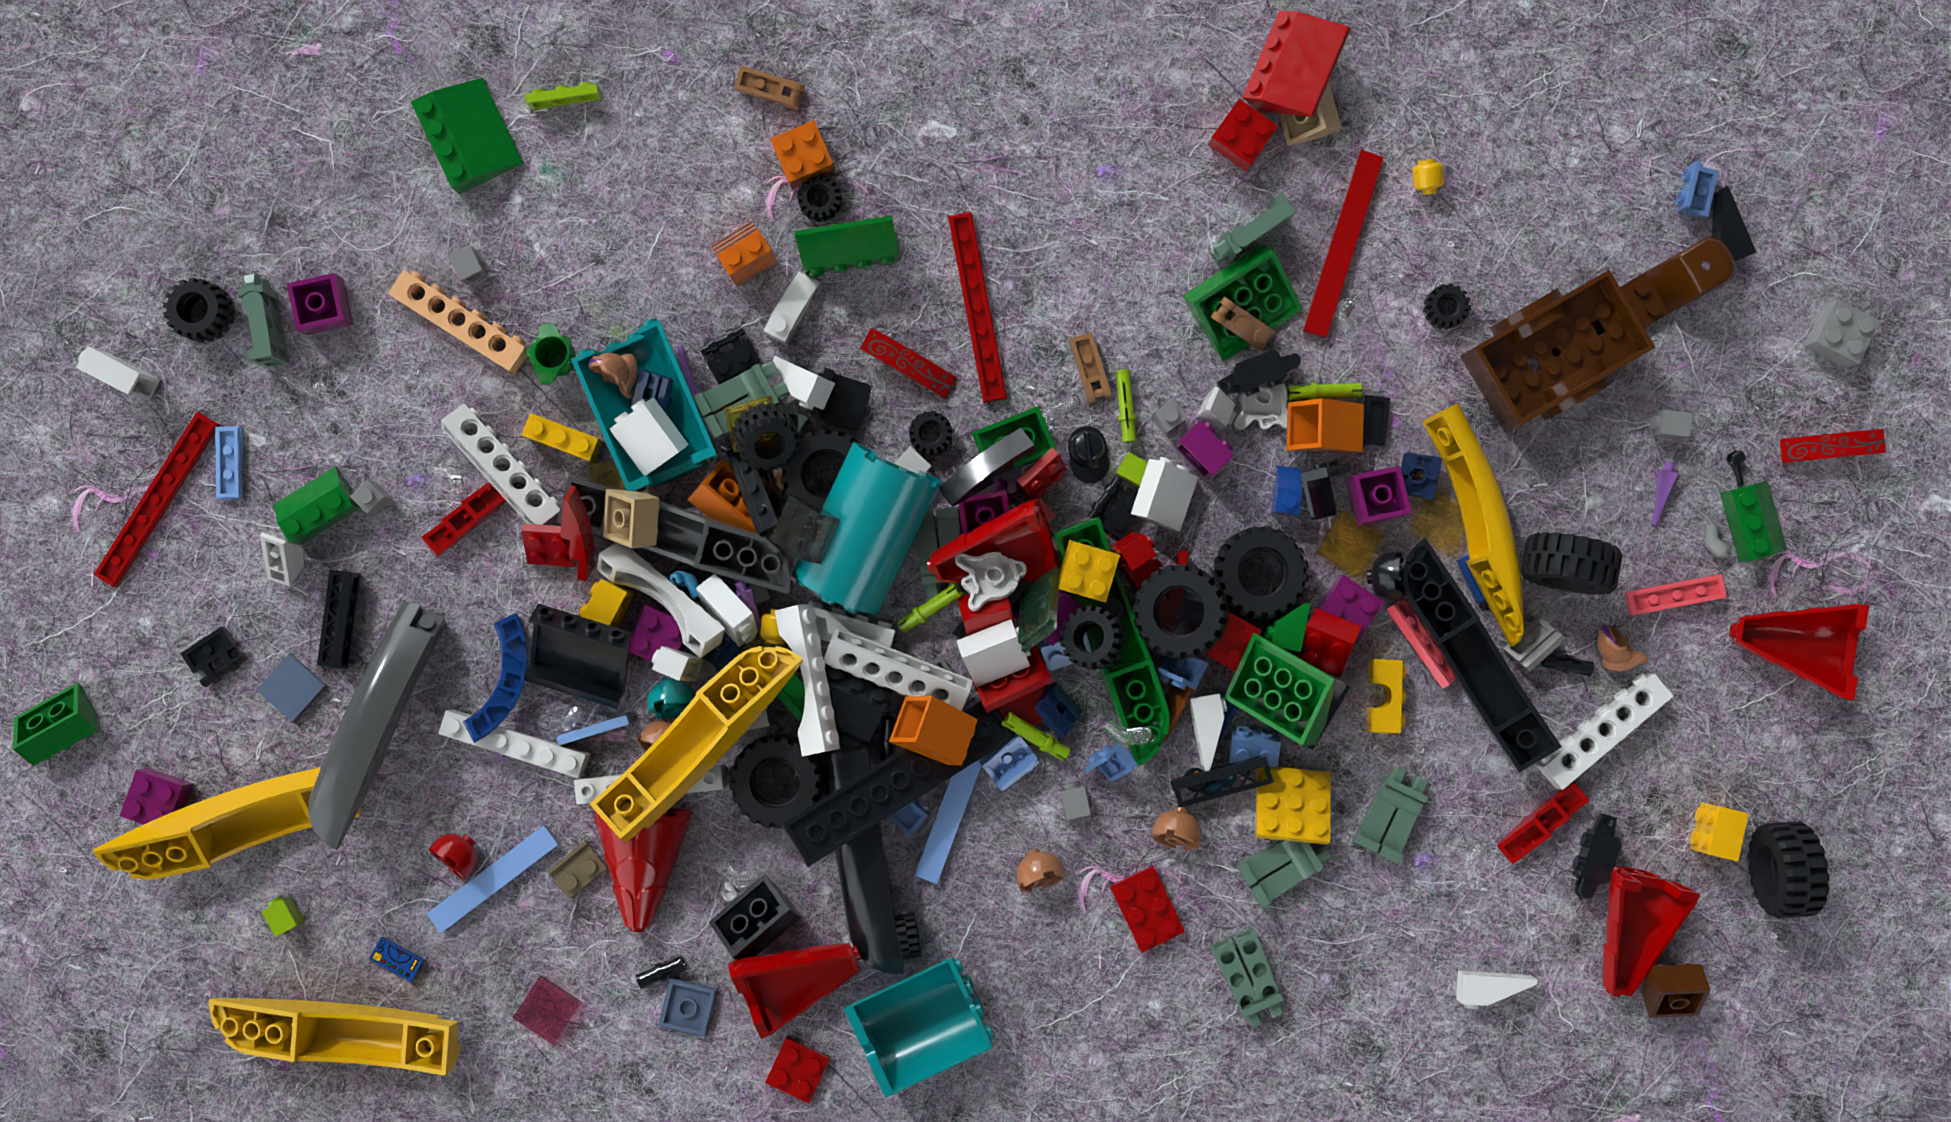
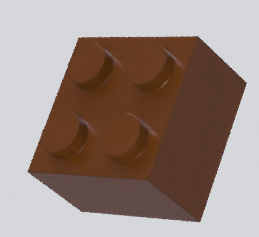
[1641,963,1711,1018]

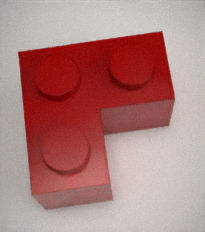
[1110,532,1161,590]

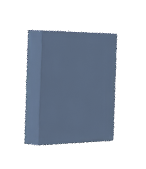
[257,654,327,722]
[658,977,718,1037]

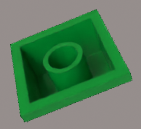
[1262,603,1310,652]

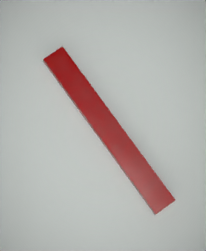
[1302,150,1384,338]
[948,212,1007,404]
[93,411,220,588]

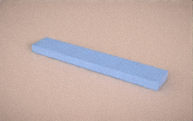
[914,756,985,884]
[427,825,560,933]

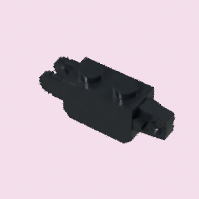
[1216,350,1302,397]
[1572,813,1622,899]

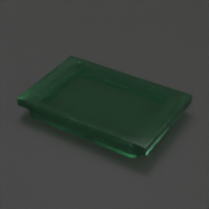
[1018,567,1059,653]

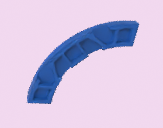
[463,613,528,743]

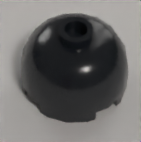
[1367,552,1405,601]

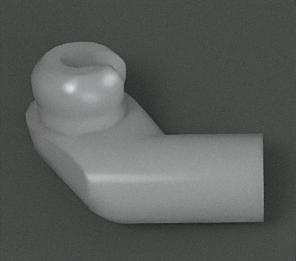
[1705,525,1731,558]

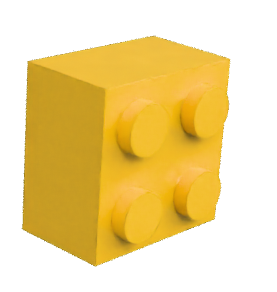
[1056,540,1120,603]
[578,579,635,628]
[1690,802,1749,862]

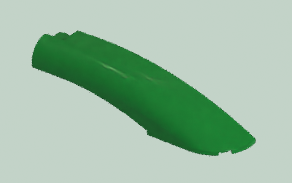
[1052,517,1169,767]

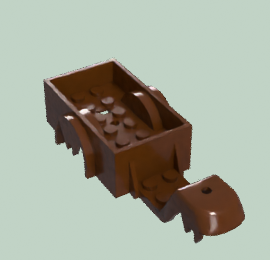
[1460,235,1736,432]

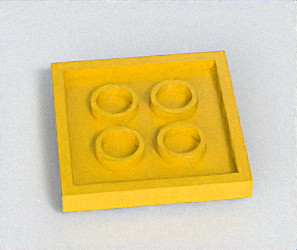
[1255,767,1331,845]

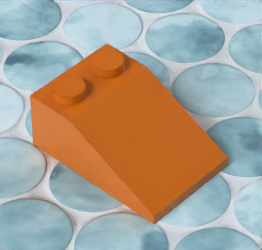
[687,459,757,534]

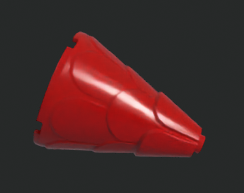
[927,499,1060,582]
[1729,603,1870,701]
[594,808,692,932]
[1603,866,1700,997]
[728,943,861,1039]

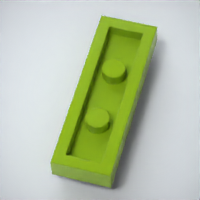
[525,82,602,110]

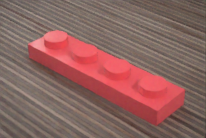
[1624,574,1727,616]
[1386,596,1456,689]

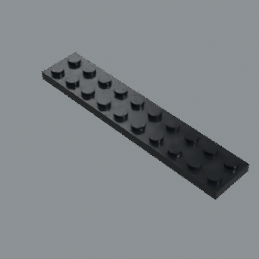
[781,701,1014,868]

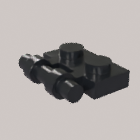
[699,326,761,385]
[1087,477,1138,540]
[180,627,247,688]

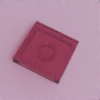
[513,975,582,1044]

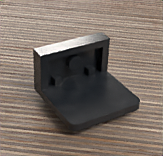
[810,367,872,430]
[1300,460,1350,520]

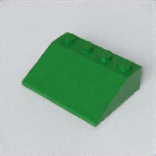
[410,78,524,194]
[794,216,900,277]
[1183,244,1303,361]
[1224,633,1336,746]

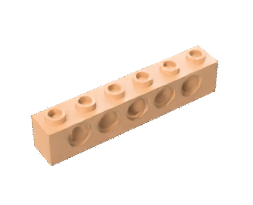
[388,270,528,374]

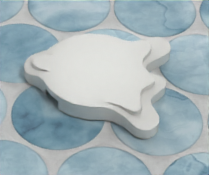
[1233,384,1288,430]
[955,552,1027,611]

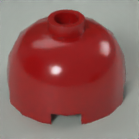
[428,833,478,880]

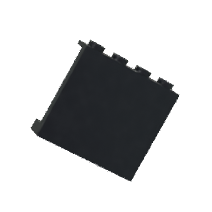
[524,603,633,709]

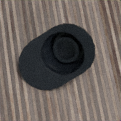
[1068,426,1109,484]

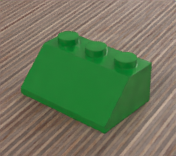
[274,466,361,545]
[1720,480,1787,562]
[13,682,97,766]

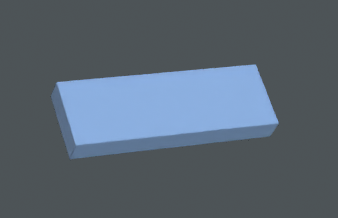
[215,426,244,499]
[556,715,633,745]

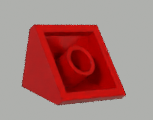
[957,594,1015,636]

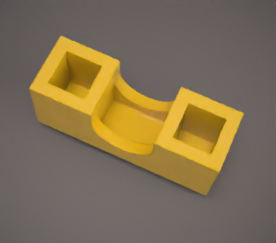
[522,413,604,464]
[1367,659,1406,733]

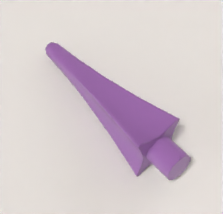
[678,345,700,408]
[1652,461,1679,526]
[734,580,761,634]

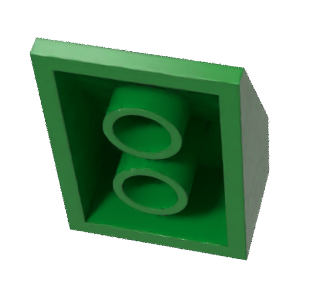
[971,406,1057,473]

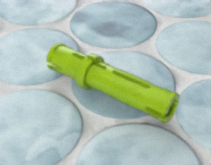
[1115,369,1137,443]
[1287,382,1362,400]
[897,583,963,634]
[1002,712,1070,762]

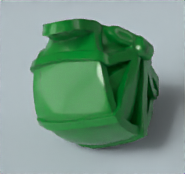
[527,323,577,385]

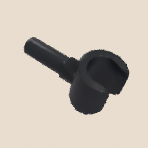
[1726,450,1746,485]

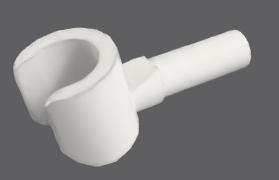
[721,883,741,902]

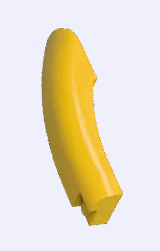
[1422,403,1524,647]
[590,646,803,843]
[93,767,361,879]
[209,998,461,1076]

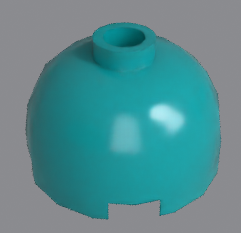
[647,676,695,719]

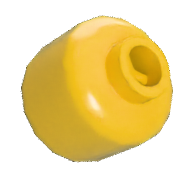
[1412,158,1445,195]
[760,609,785,645]

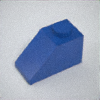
[1271,466,1303,517]

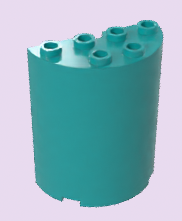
[843,957,995,1098]

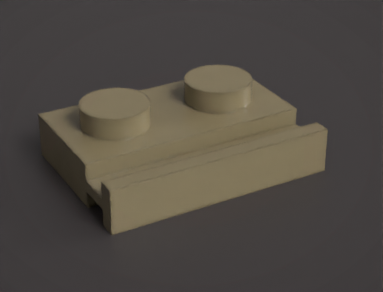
[547,840,608,899]

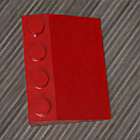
[1242,11,1351,117]

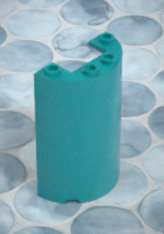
[571,318,718,492]
[792,442,942,615]

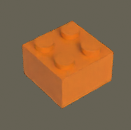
[770,120,835,189]

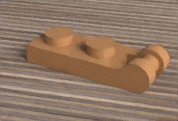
[734,65,805,110]
[1211,297,1275,352]
[1069,332,1112,404]

